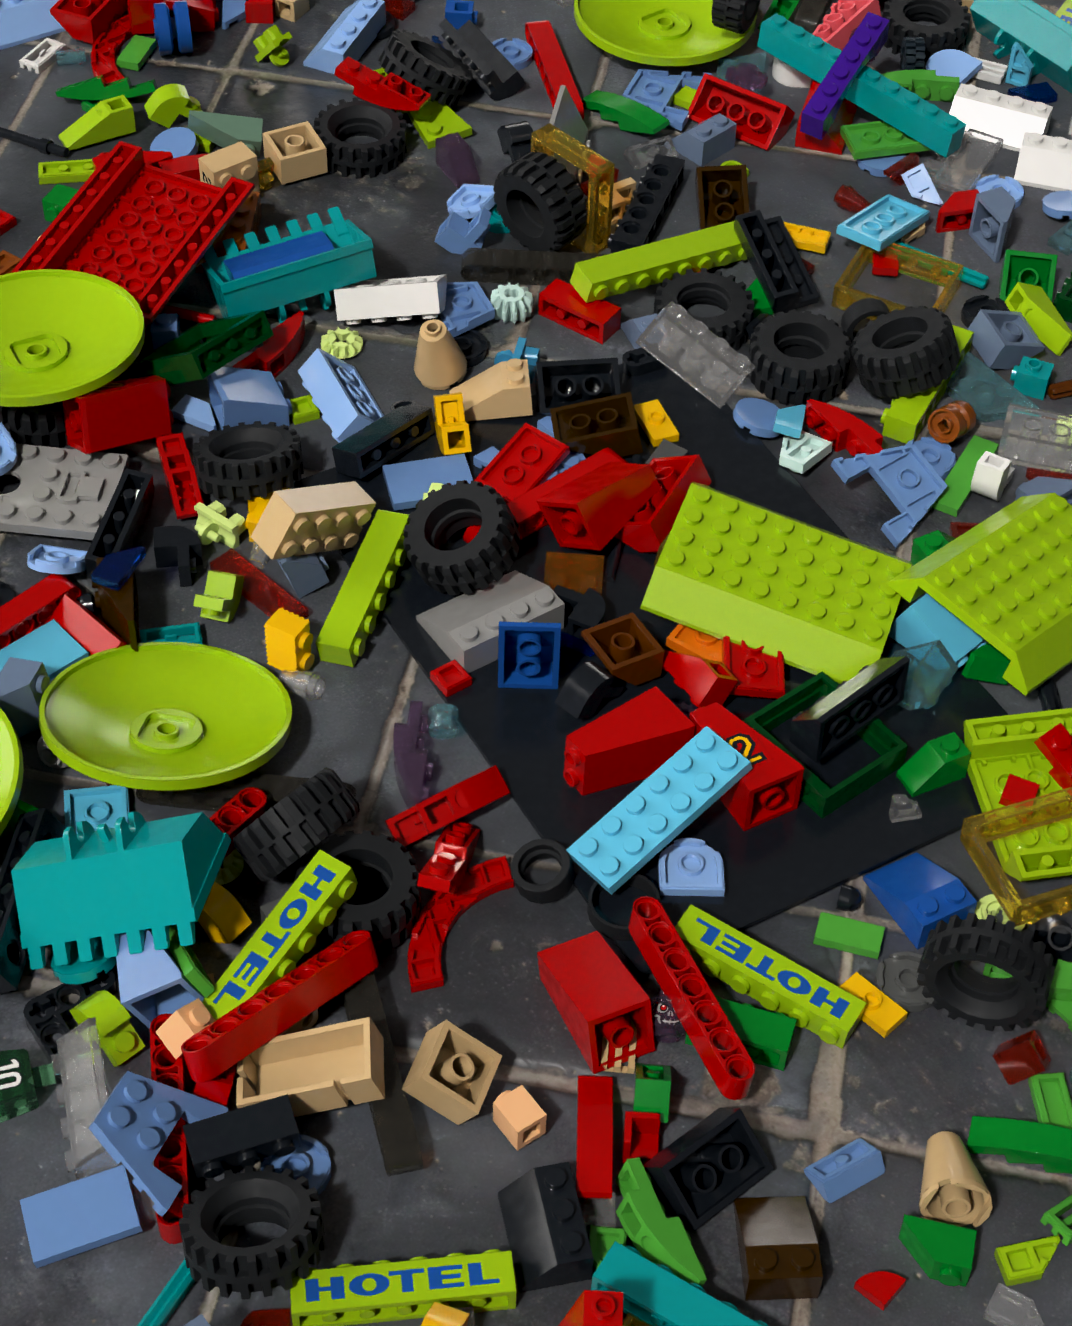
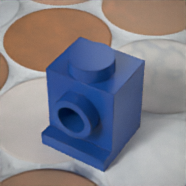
[445,0,478,30]

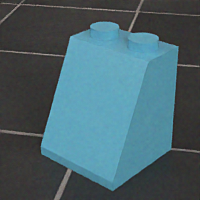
[888,593,987,673]

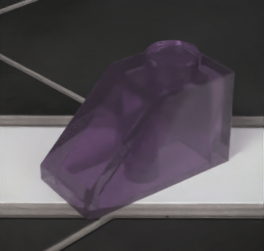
[436,132,480,189]

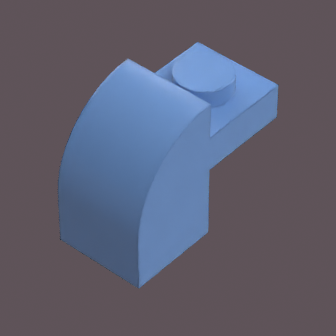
[434,207,491,255]

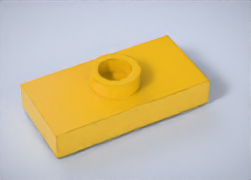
[784,222,831,254]
[634,399,679,447]
[840,972,908,1038]

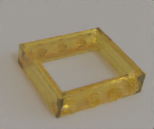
[531,123,615,257]
[831,243,964,320]
[960,787,1072,927]

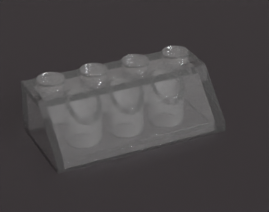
[636,301,755,409]
[997,403,1072,477]
[51,1017,119,1180]

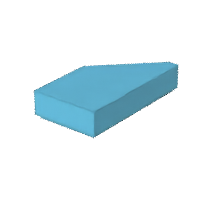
[1005,42,1034,89]
[773,404,806,438]

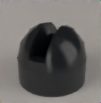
[76,592,98,616]
[836,884,862,911]

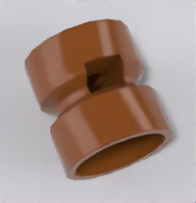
[928,400,976,443]

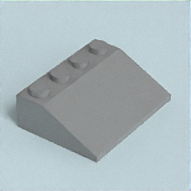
[543,85,591,186]
[416,570,565,673]

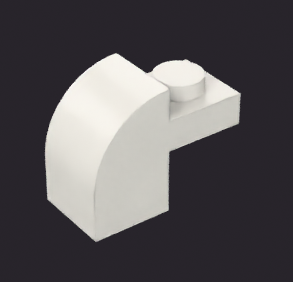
[772,57,812,88]
[971,451,1015,501]

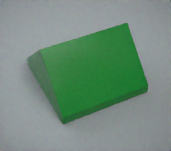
[999,249,1058,302]

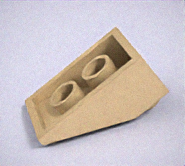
[449,358,533,422]

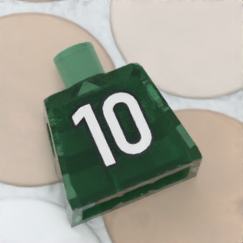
[0,1049,57,1123]

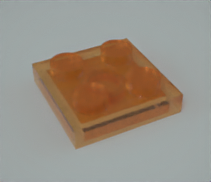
[544,552,604,596]

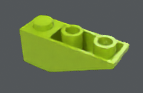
[58,95,136,151]
[1005,282,1072,356]

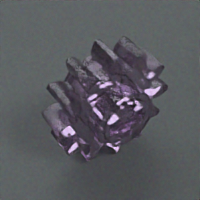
[725,63,768,92]

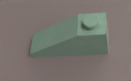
[187,110,263,157]

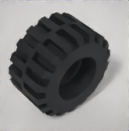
[712,0,760,34]

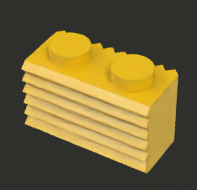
[264,607,315,678]

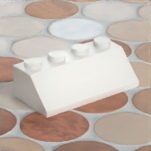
[949,83,1053,152]
[1014,132,1072,191]
[334,274,447,325]

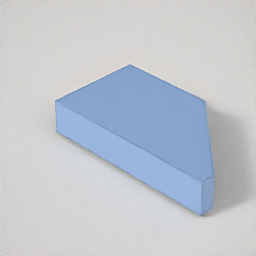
[901,163,944,206]
[171,394,217,432]

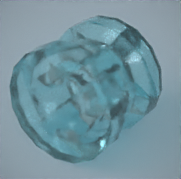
[428,703,460,739]

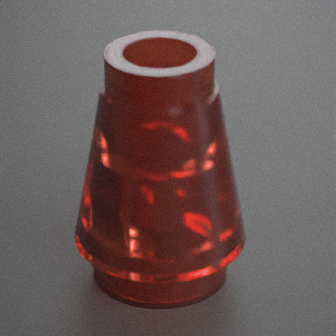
[834,184,871,214]

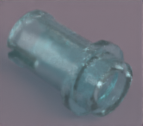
[56,46,87,66]

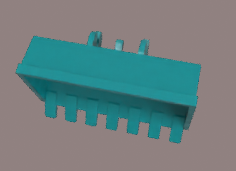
[970,0,1072,93]
[201,206,377,324]
[11,811,231,970]

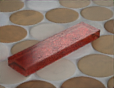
[210,548,309,619]

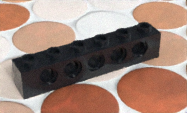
[607,154,685,254]
[0,808,66,994]

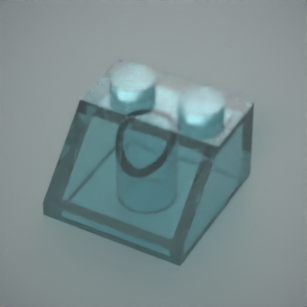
[890,640,959,711]

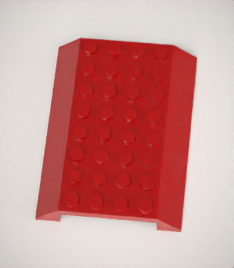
[11,141,255,327]

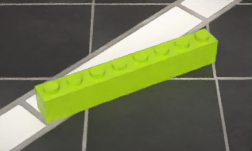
[570,221,748,303]

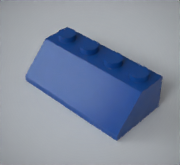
[223,231,334,281]

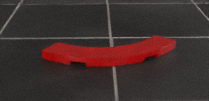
[91,14,135,84]
[407,855,514,993]

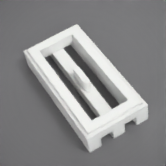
[19,38,67,74]
[972,57,1008,85]

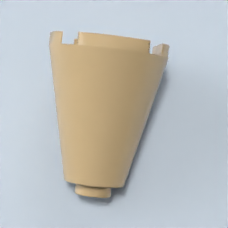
[414,319,467,390]
[919,1131,993,1228]

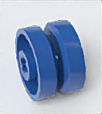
[153,0,193,56]

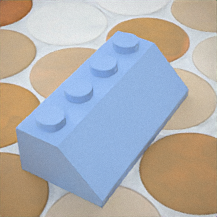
[0,0,66,50]
[303,0,386,74]
[298,348,384,443]

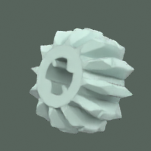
[490,282,534,324]

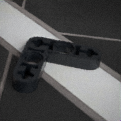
[23,970,117,1081]

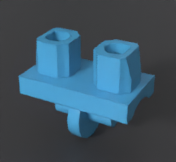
[494,337,540,384]

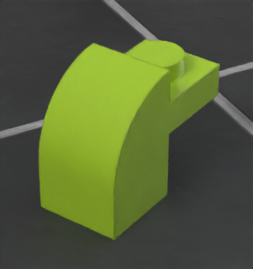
[144,83,202,128]
[193,570,245,623]
[69,990,146,1067]

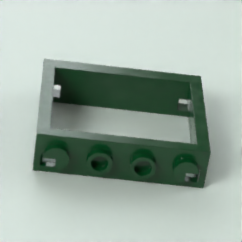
[128,310,274,385]
[742,671,908,818]

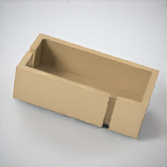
[251,481,376,560]
[236,1017,385,1117]

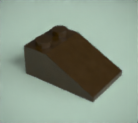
[695,165,749,230]
[550,392,643,457]
[91,555,139,652]
[733,1196,823,1301]

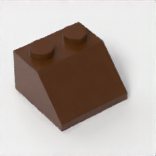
[581,612,665,686]

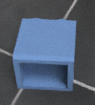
[207,366,292,430]
[116,929,205,1029]

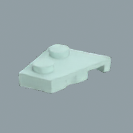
[779,431,833,474]

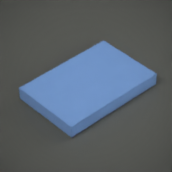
[382,453,473,511]
[20,1165,143,1268]

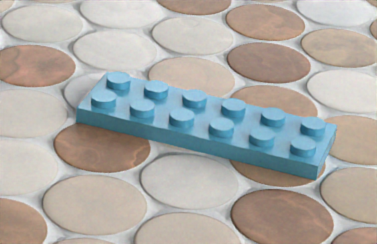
[566,726,752,895]

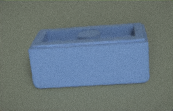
[804,1138,885,1203]

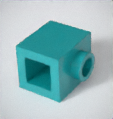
[1010,356,1055,400]

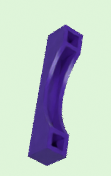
[800,11,890,140]

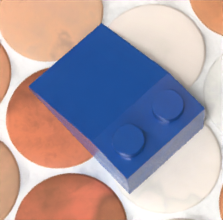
[498,622,561,689]
[863,852,977,950]

